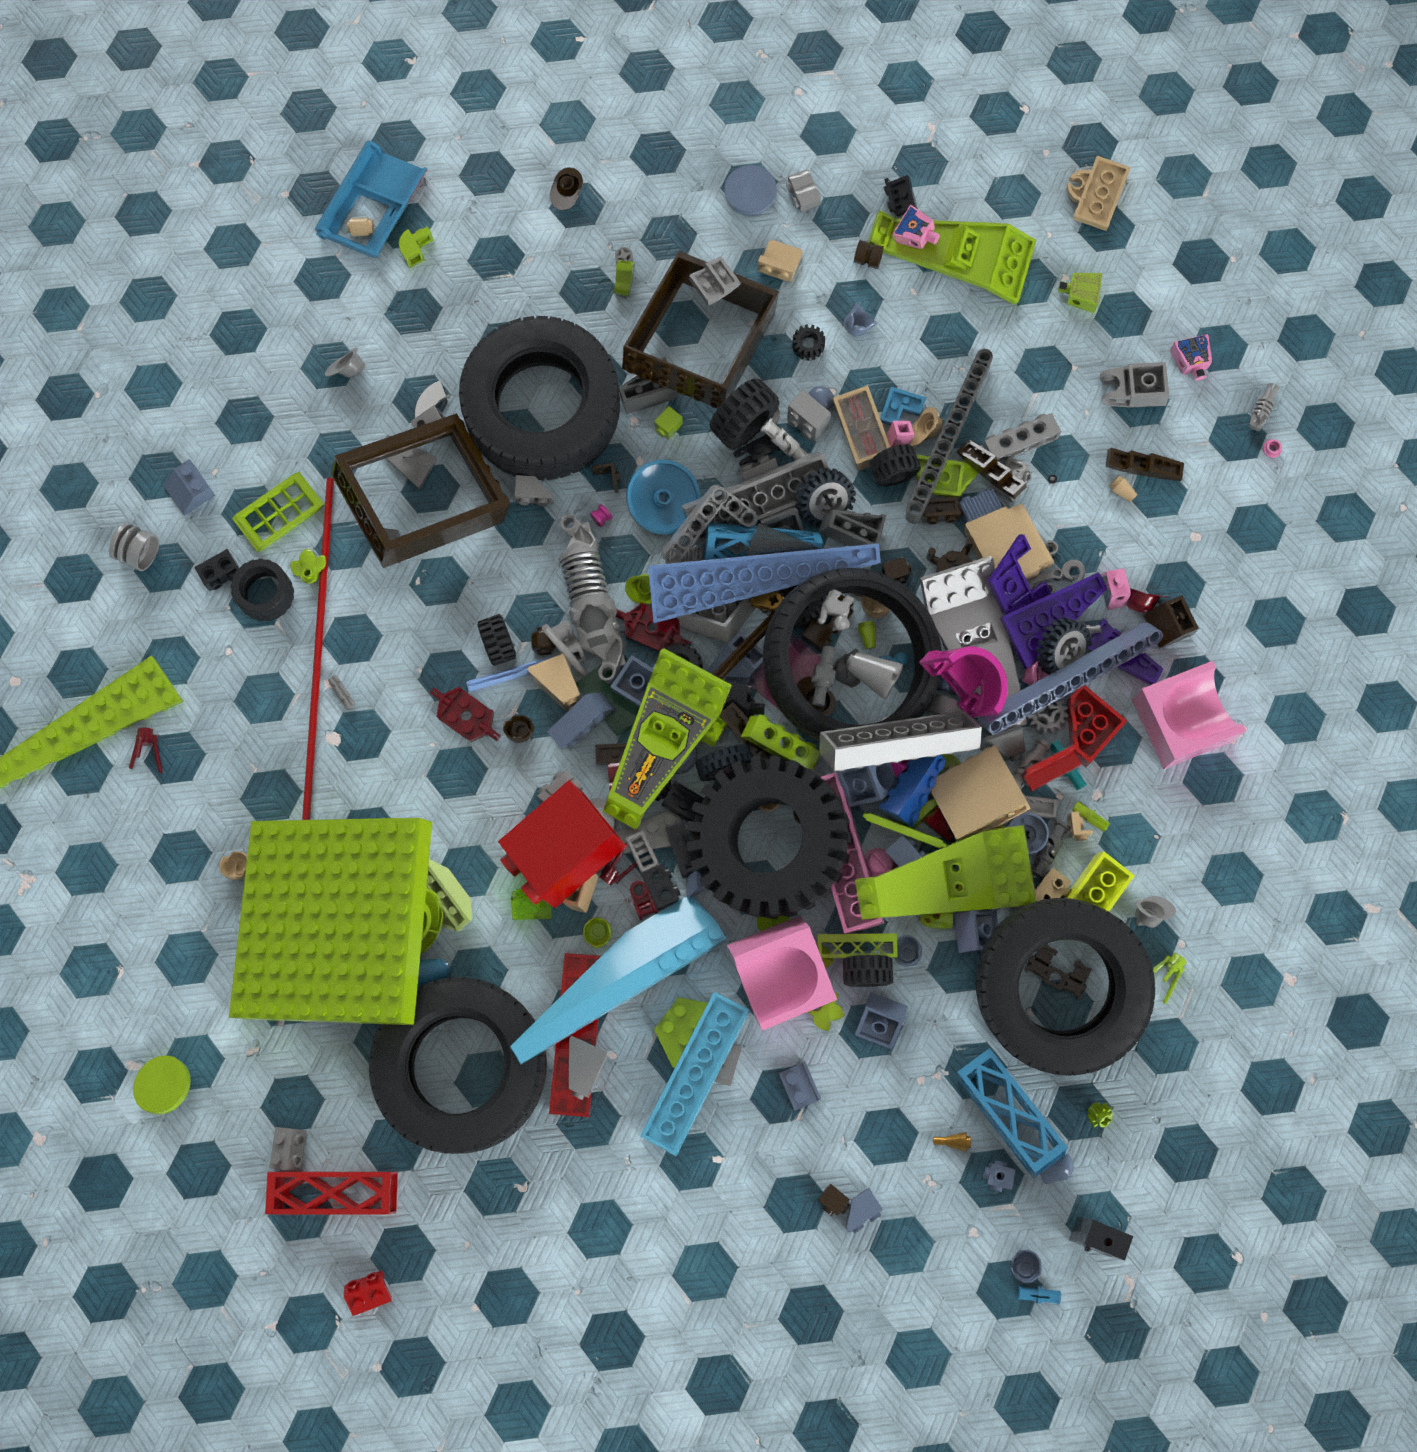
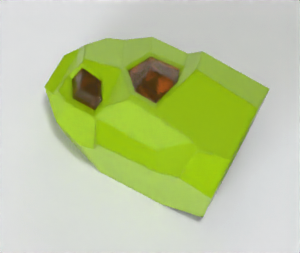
[920,912,953,930]

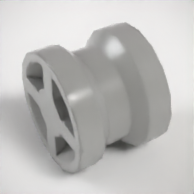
[615,247,633,263]

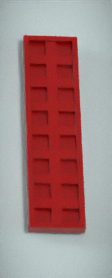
[549,953,601,1117]

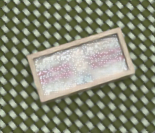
[833,385,890,471]

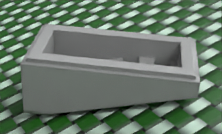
[625,830,659,873]

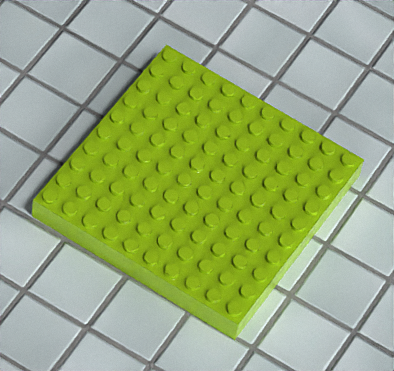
[229,818,432,1025]

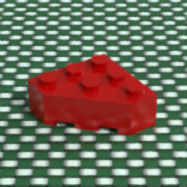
[1066,685,1127,767]

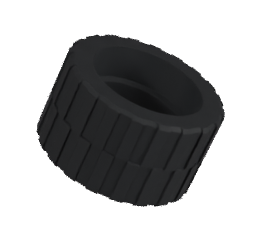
[230,559,294,621]

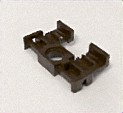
[1024,945,1092,1000]

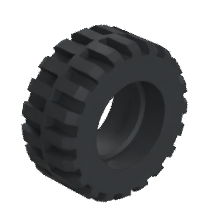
[709,378,779,449]

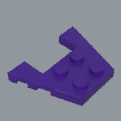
[987,534,1052,614]

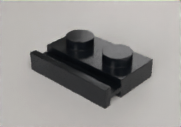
[661,781,704,822]

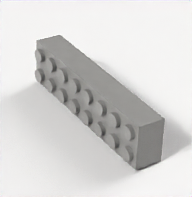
[681,452,828,544]
[819,711,982,771]

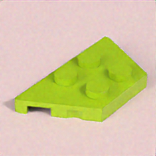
[916,454,978,499]
[654,997,708,1069]

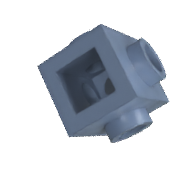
[983,1160,1016,1192]

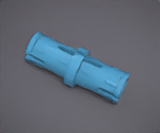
[1017,1286,1061,1304]

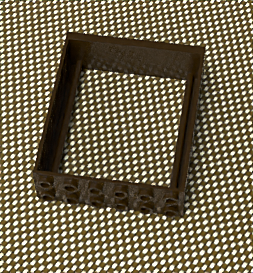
[622,251,779,409]
[331,413,510,568]

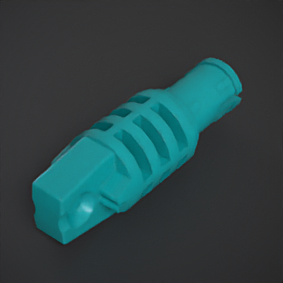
[1050,740,1087,791]

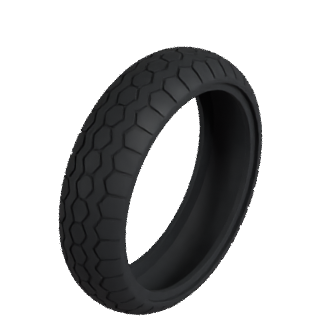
[763,568,942,741]

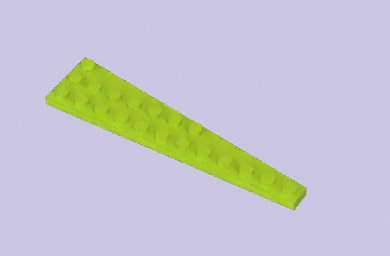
[0,655,184,788]

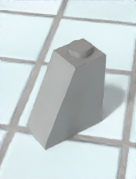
[569,1036,609,1100]

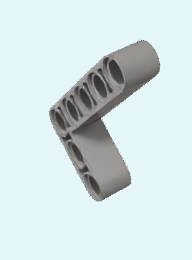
[662,485,757,563]

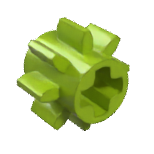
[1087,1102,1113,1127]

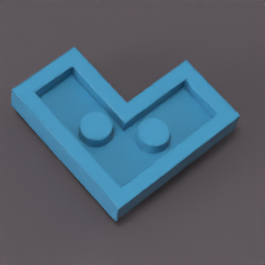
[880,387,926,425]

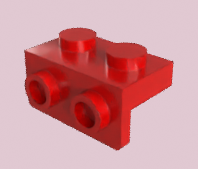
[344,1271,392,1316]

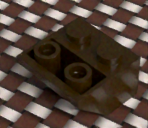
[1143,595,1199,649]

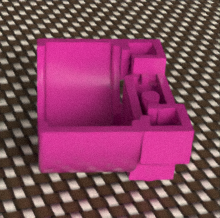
[919,646,1008,717]

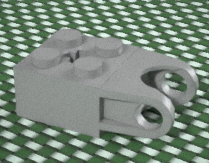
[1100,362,1169,407]

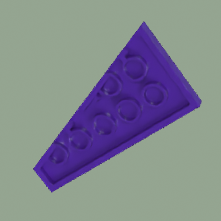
[1000,572,1107,670]

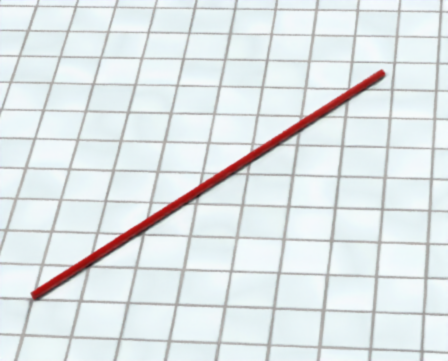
[302,478,334,820]

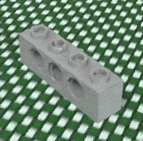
[982,413,1061,463]

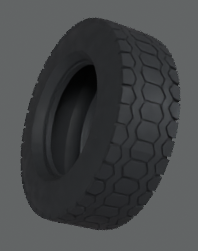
[459,316,620,481]
[975,898,1156,1076]
[369,977,547,1154]

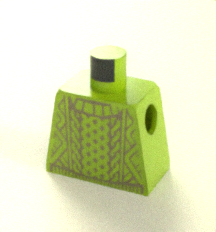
[1058,273,1103,313]

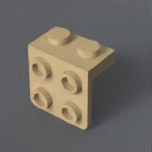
[758,240,803,283]

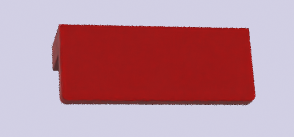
[1021,744,1082,792]

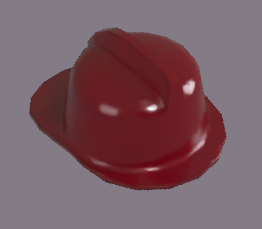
[1127,588,1171,613]

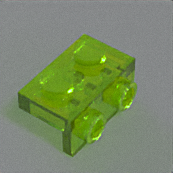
[511,888,552,920]

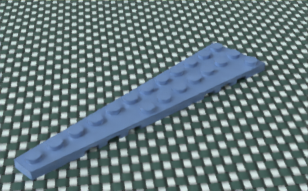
[648,544,881,623]

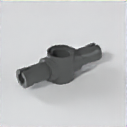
[812,646,835,706]

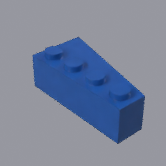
[879,754,946,828]

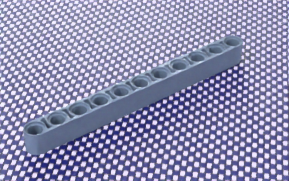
[978,622,1163,734]

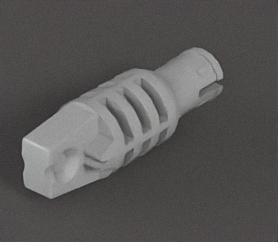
[1249,383,1279,431]

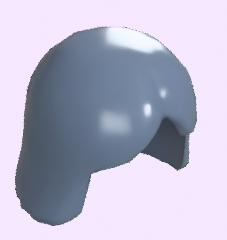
[843,303,877,337]
[1040,1151,1074,1184]

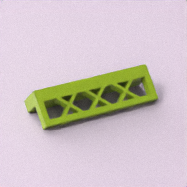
[817,933,898,958]

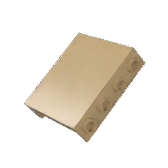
[931,745,1031,841]

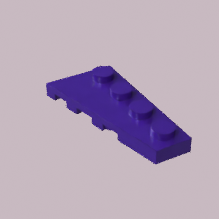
[1088,618,1163,685]

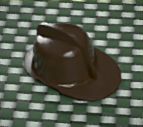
[550,167,583,210]
[796,676,836,716]

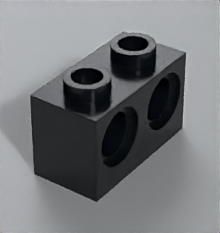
[194,549,240,591]
[641,864,681,911]

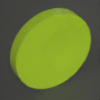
[133,1055,191,1115]

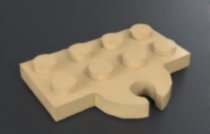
[1066,156,1131,231]

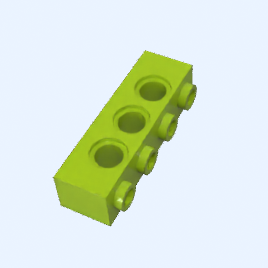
[741,714,820,770]

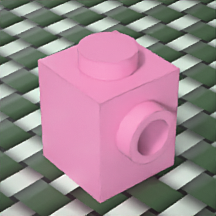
[886,421,914,447]

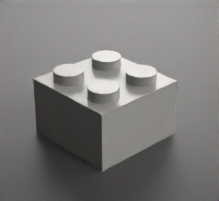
[787,390,831,443]

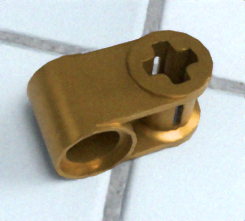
[749,591,784,611]

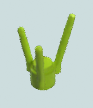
[1153,953,1187,1004]

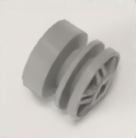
[109,523,159,571]

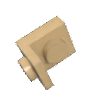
[1067,811,1093,841]

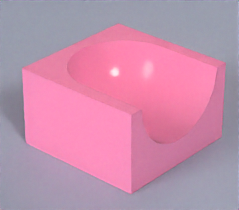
[1132,661,1246,769]
[727,915,837,1031]

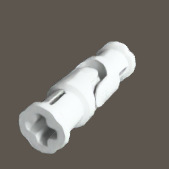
[760,418,811,460]

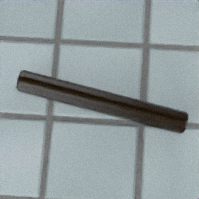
[712,610,775,679]

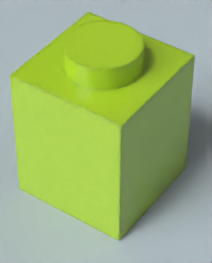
[654,406,683,440]

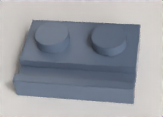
[778,1062,821,1111]

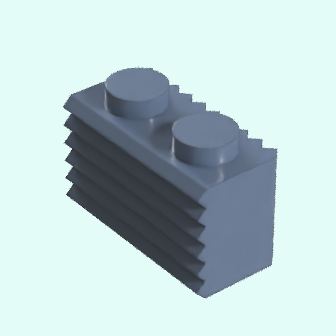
[959,489,1003,524]

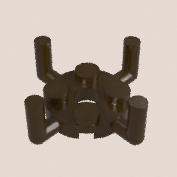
[926,537,974,573]

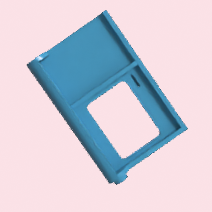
[315,140,428,258]

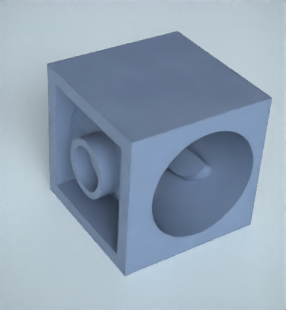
[836,762,898,807]

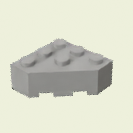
[678,598,756,643]

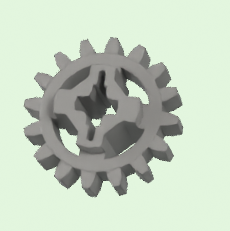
[1026,700,1068,735]

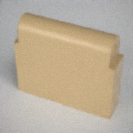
[964,504,1054,581]

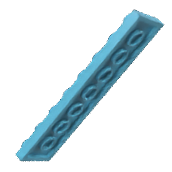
[640,991,750,1156]

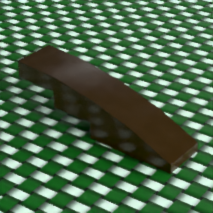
[957,440,1027,499]
[1105,448,1184,481]
[719,702,773,760]

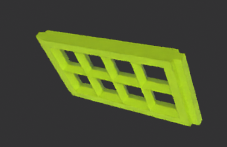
[232,471,325,552]
[863,812,946,848]

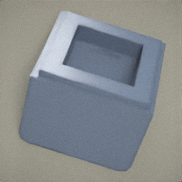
[687,871,705,898]

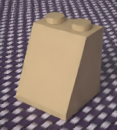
[528,654,581,711]

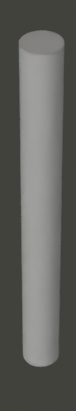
[542,624,588,677]

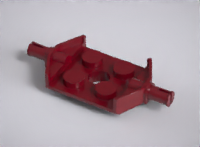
[615,603,692,652]
[430,686,501,742]

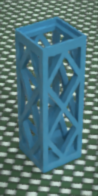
[704,522,823,560]
[957,1048,1068,1179]

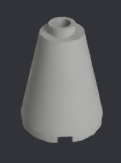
[846,652,903,700]

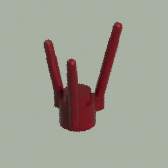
[129,727,162,773]
[599,843,638,886]

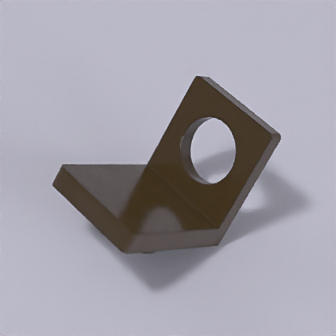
[592,463,621,493]

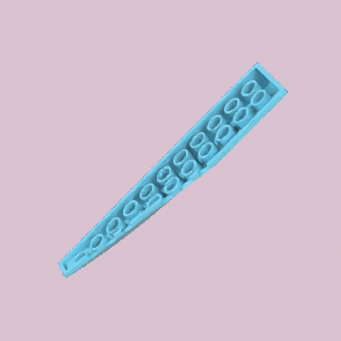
[510,896,727,1065]

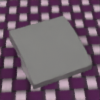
[689,256,740,306]

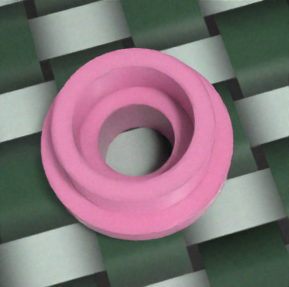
[1263,439,1282,458]

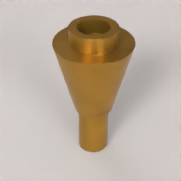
[933,1132,971,1152]

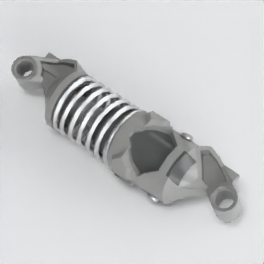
[558,514,626,684]

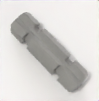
[328,675,356,710]

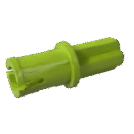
[1072,801,1110,832]

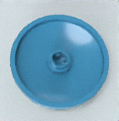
[626,460,701,535]

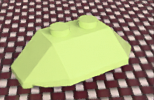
[427,859,472,932]

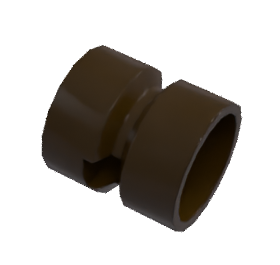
[853,240,884,269]

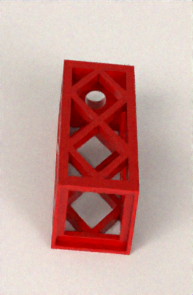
[265,1171,398,1215]

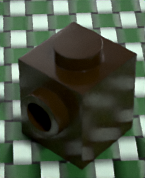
[881,557,912,584]
[817,1183,850,1216]

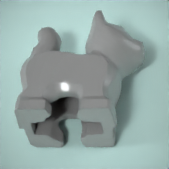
[818,589,854,631]

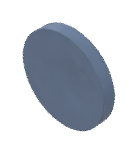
[725,165,777,216]

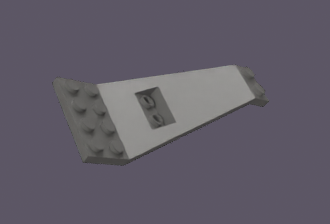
[920,556,1027,735]

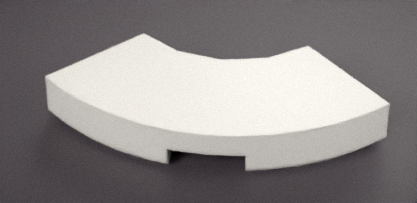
[415,381,447,418]

